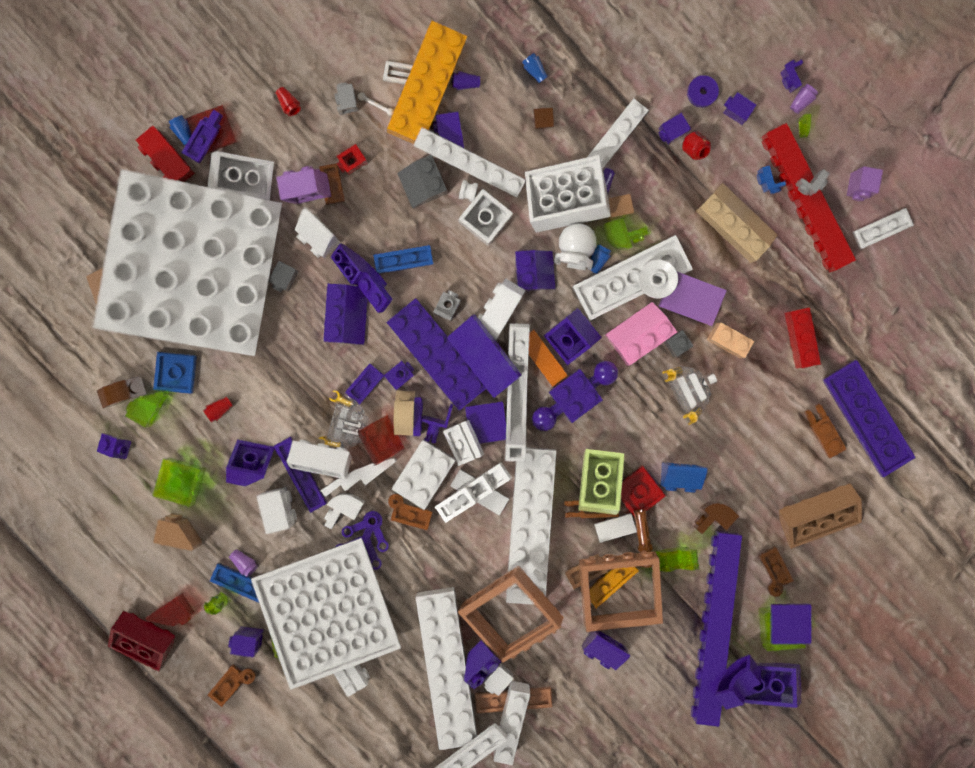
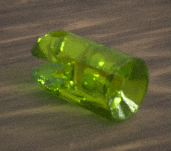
[204,592,228,615]

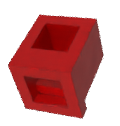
[336,144,368,175]

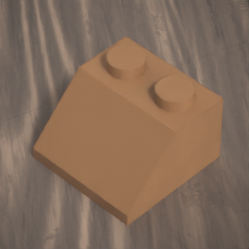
[153,513,202,551]

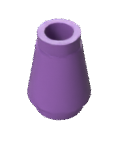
[790,84,818,114]
[229,549,258,577]

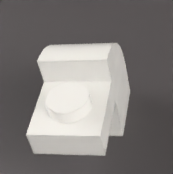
[324,493,365,529]

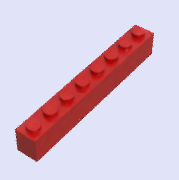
[761,123,856,272]

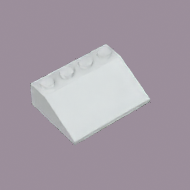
[525,155,611,233]

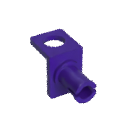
[422,403,453,443]

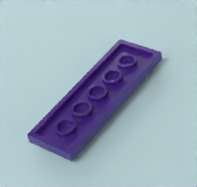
[386,298,486,411]
[822,360,916,478]

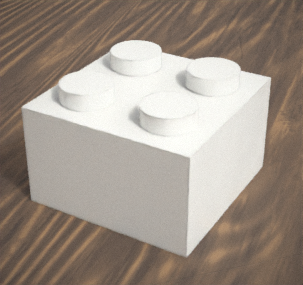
[458,189,513,246]
[257,487,297,534]

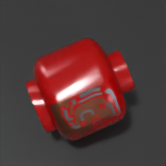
[682,131,711,160]

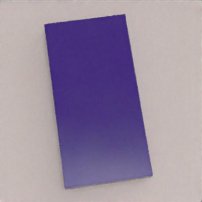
[447,314,522,398]

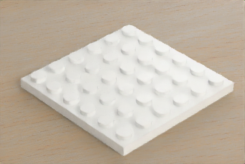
[251,538,401,690]

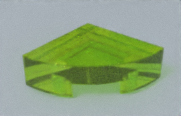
[798,114,811,138]

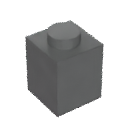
[268,261,299,293]
[663,330,693,357]

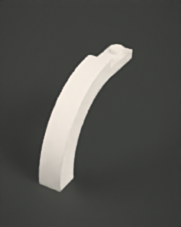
[505,324,529,462]

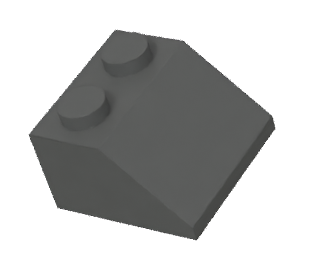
[397,155,447,209]

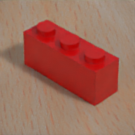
[136,125,195,183]
[785,308,821,368]

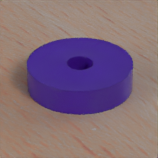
[687,75,719,108]

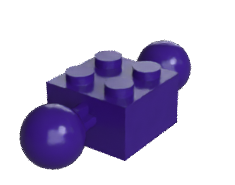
[532,361,618,431]

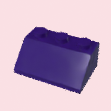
[323,283,368,345]

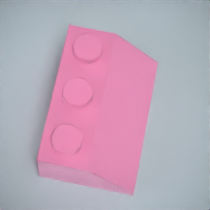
[605,302,677,366]

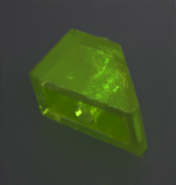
[125,391,169,427]

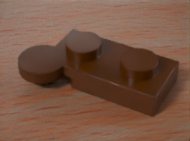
[758,546,794,597]

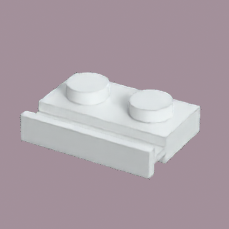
[443,420,484,466]

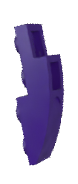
[331,244,393,313]

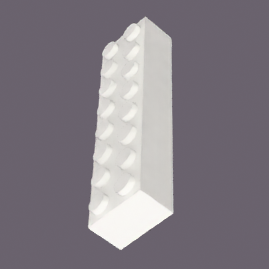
[506,447,556,605]
[416,587,477,750]

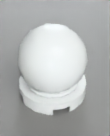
[554,223,596,270]

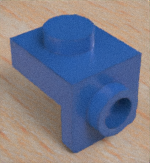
[757,165,786,194]

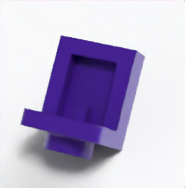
[780,60,803,93]
[97,433,131,459]

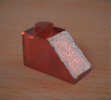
[145,593,195,627]

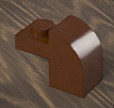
[97,376,146,409]
[693,501,739,534]

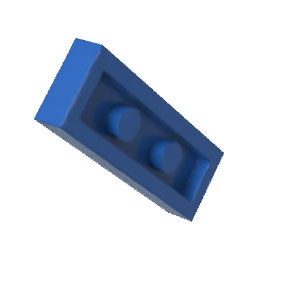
[373,245,434,274]

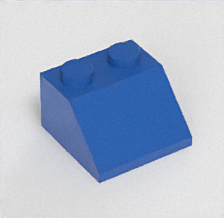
[660,462,708,493]

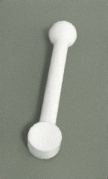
[358,93,394,116]

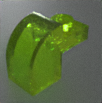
[603,218,649,250]
[655,547,699,572]

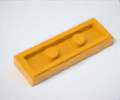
[589,567,639,609]

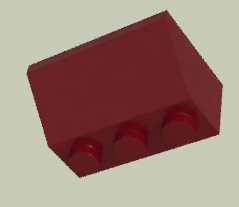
[108,610,175,672]

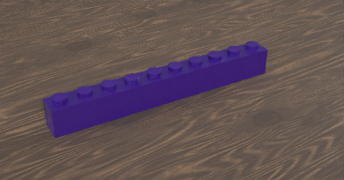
[691,530,742,727]

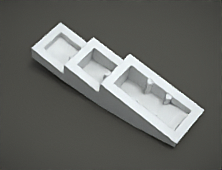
[321,457,397,497]
[435,462,512,522]

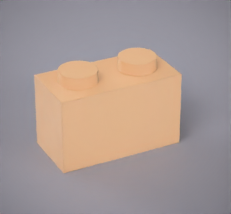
[707,322,754,358]

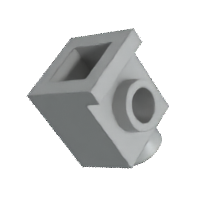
[334,83,358,115]
[433,290,461,321]

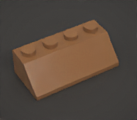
[779,483,862,549]

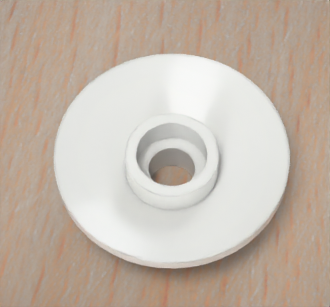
[639,260,678,299]

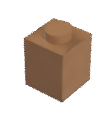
[608,194,634,220]

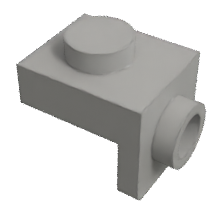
[795,169,830,196]

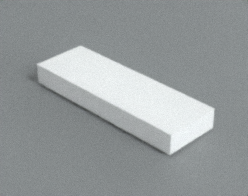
[852,208,914,249]
[450,469,509,515]

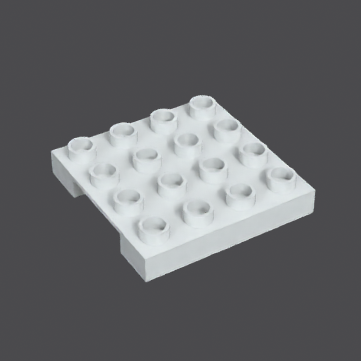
[93,170,282,356]

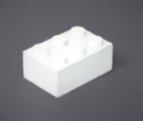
[392,439,456,510]

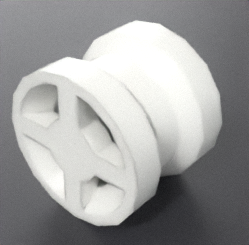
[459,180,478,202]

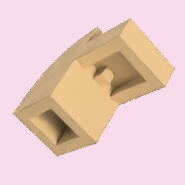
[394,390,415,435]

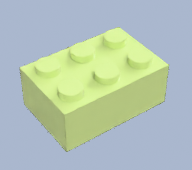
[578,449,624,515]

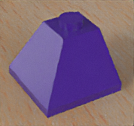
[226,439,275,486]

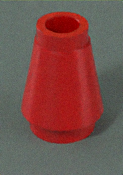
[275,87,301,117]
[203,396,233,423]

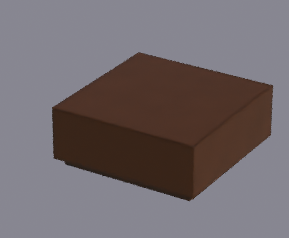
[533,107,554,130]

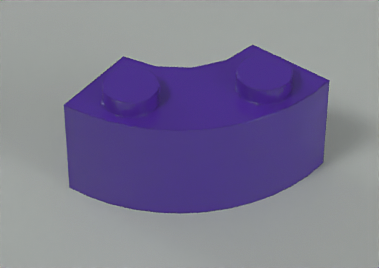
[715,655,761,709]

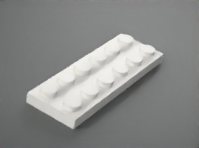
[573,235,693,321]

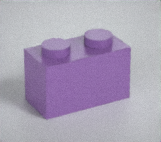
[846,166,883,201]

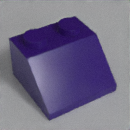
[515,250,555,291]
[544,308,602,365]
[581,631,631,670]

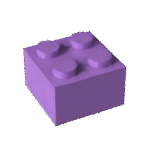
[277,166,331,204]

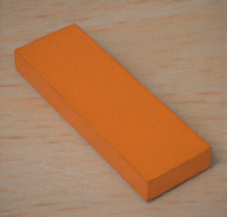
[528,330,568,387]

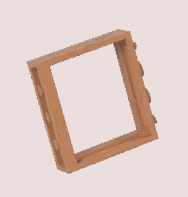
[579,550,663,632]
[458,565,564,663]

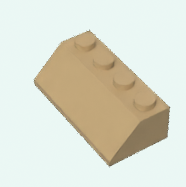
[696,183,778,263]

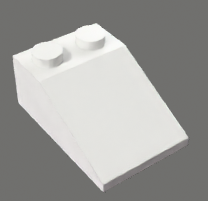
[208,151,274,200]
[295,208,341,259]

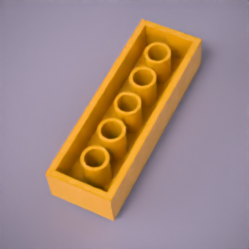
[387,20,467,144]

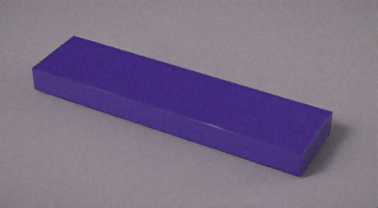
[274,437,327,513]

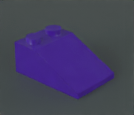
[744,663,802,708]

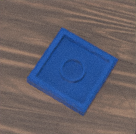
[153,352,197,394]

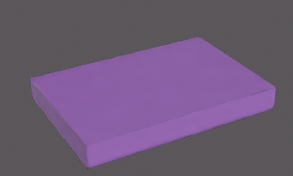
[659,271,727,326]

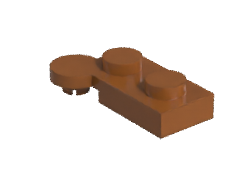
[388,493,433,530]
[207,664,256,707]

